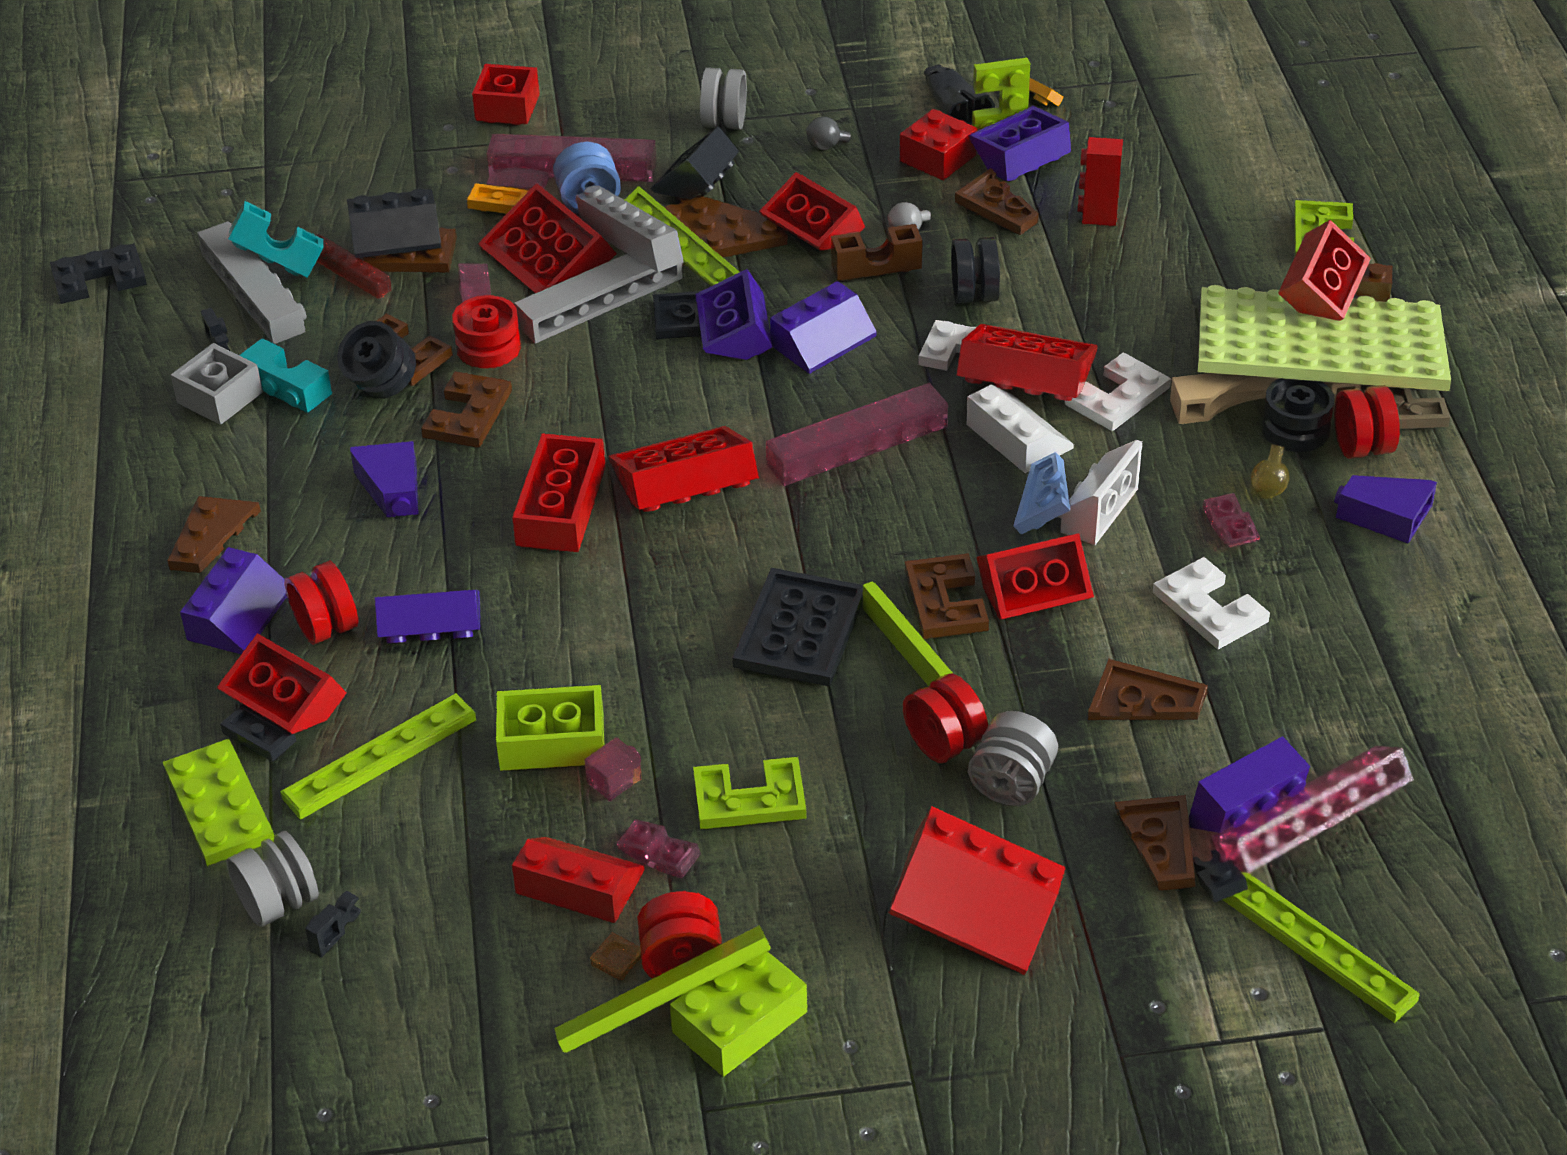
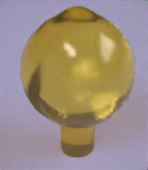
[1251,445,1290,499]

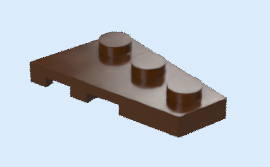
[955,168,1039,235]

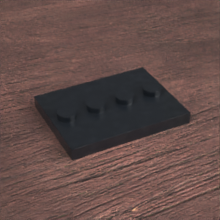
[732,568,863,687]

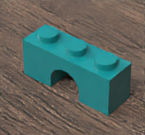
[228,201,323,278]
[239,338,332,413]

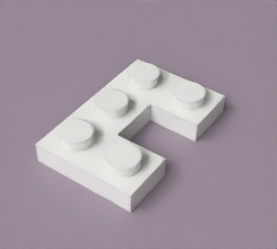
[918,320,976,371]
[1065,352,1171,431]
[1153,557,1270,649]

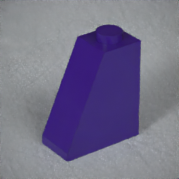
[350,441,419,517]
[1334,475,1437,544]

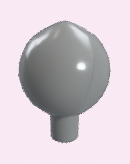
[888,202,931,230]

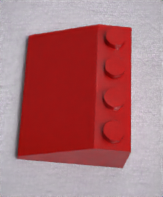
[478,183,617,293]
[956,324,1098,401]
[609,426,759,512]
[888,806,1066,975]

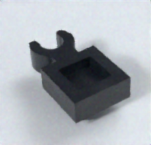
[200,308,230,351]
[1193,849,1248,903]
[305,891,361,958]

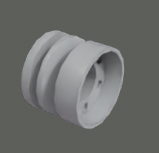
[968,711,1059,806]
[226,831,319,927]

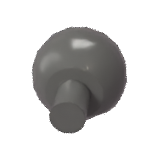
[806,117,851,150]

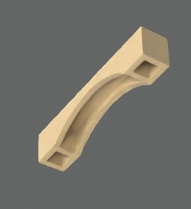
[1170,373,1361,424]

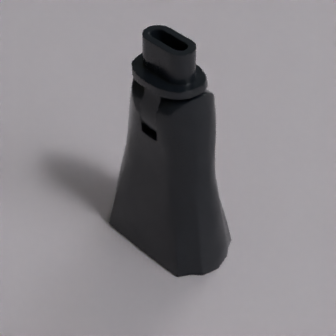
[924,64,995,125]

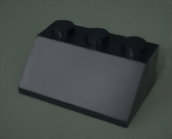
[650,126,739,200]
[347,188,441,258]

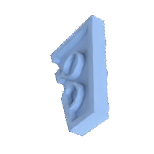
[1013,452,1070,534]

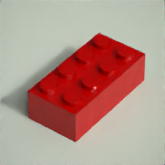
[512,433,606,552]

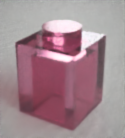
[585,737,642,801]

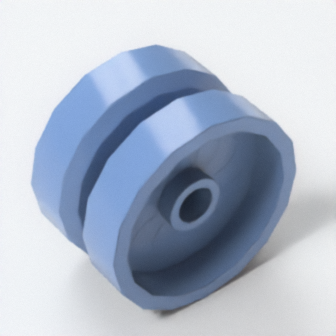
[553,142,621,214]

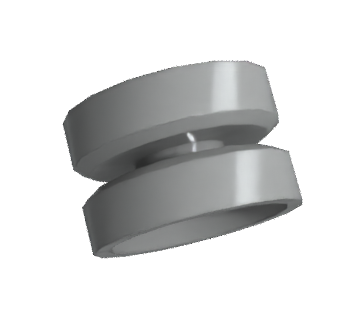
[700,67,747,130]

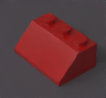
[759,172,865,250]
[1278,220,1371,321]
[976,533,1094,620]
[217,633,346,734]
[512,837,645,923]

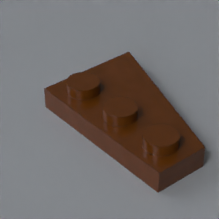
[167,496,261,573]
[1088,659,1208,720]
[1114,795,1196,891]

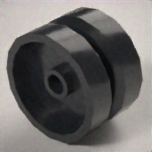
[951,237,1000,304]
[337,321,416,398]
[1262,378,1335,452]

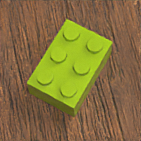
[496,685,605,771]
[670,952,807,1077]

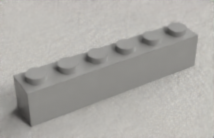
[575,186,684,272]
[197,221,307,344]
[514,254,683,343]

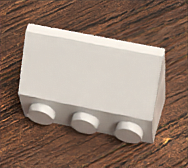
[966,384,1074,473]
[1059,440,1142,545]

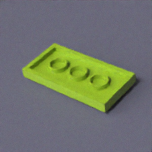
[163,739,274,866]

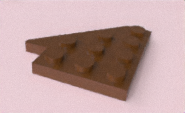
[664,195,788,266]

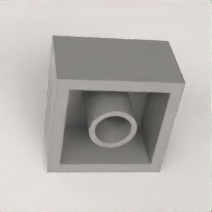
[171,343,263,425]

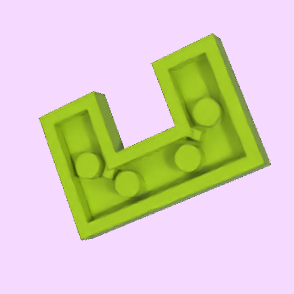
[972,57,1030,131]
[1294,200,1354,255]
[693,757,807,829]

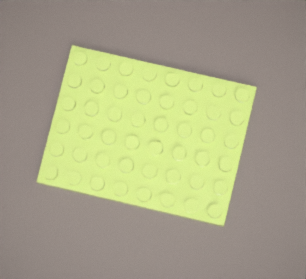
[1198,285,1451,391]

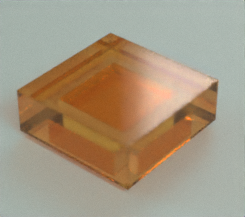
[590,932,641,981]

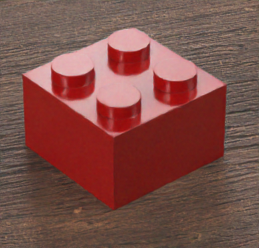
[472,64,540,125]
[900,109,977,181]

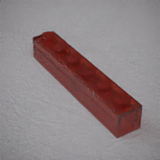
[316,234,392,299]

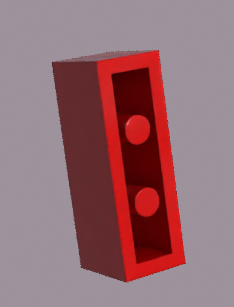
[1077,137,1123,226]

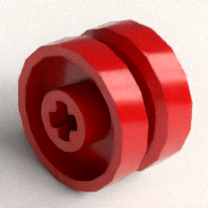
[452,295,521,369]
[1334,385,1400,459]
[284,560,359,645]
[903,673,988,763]
[637,891,722,978]

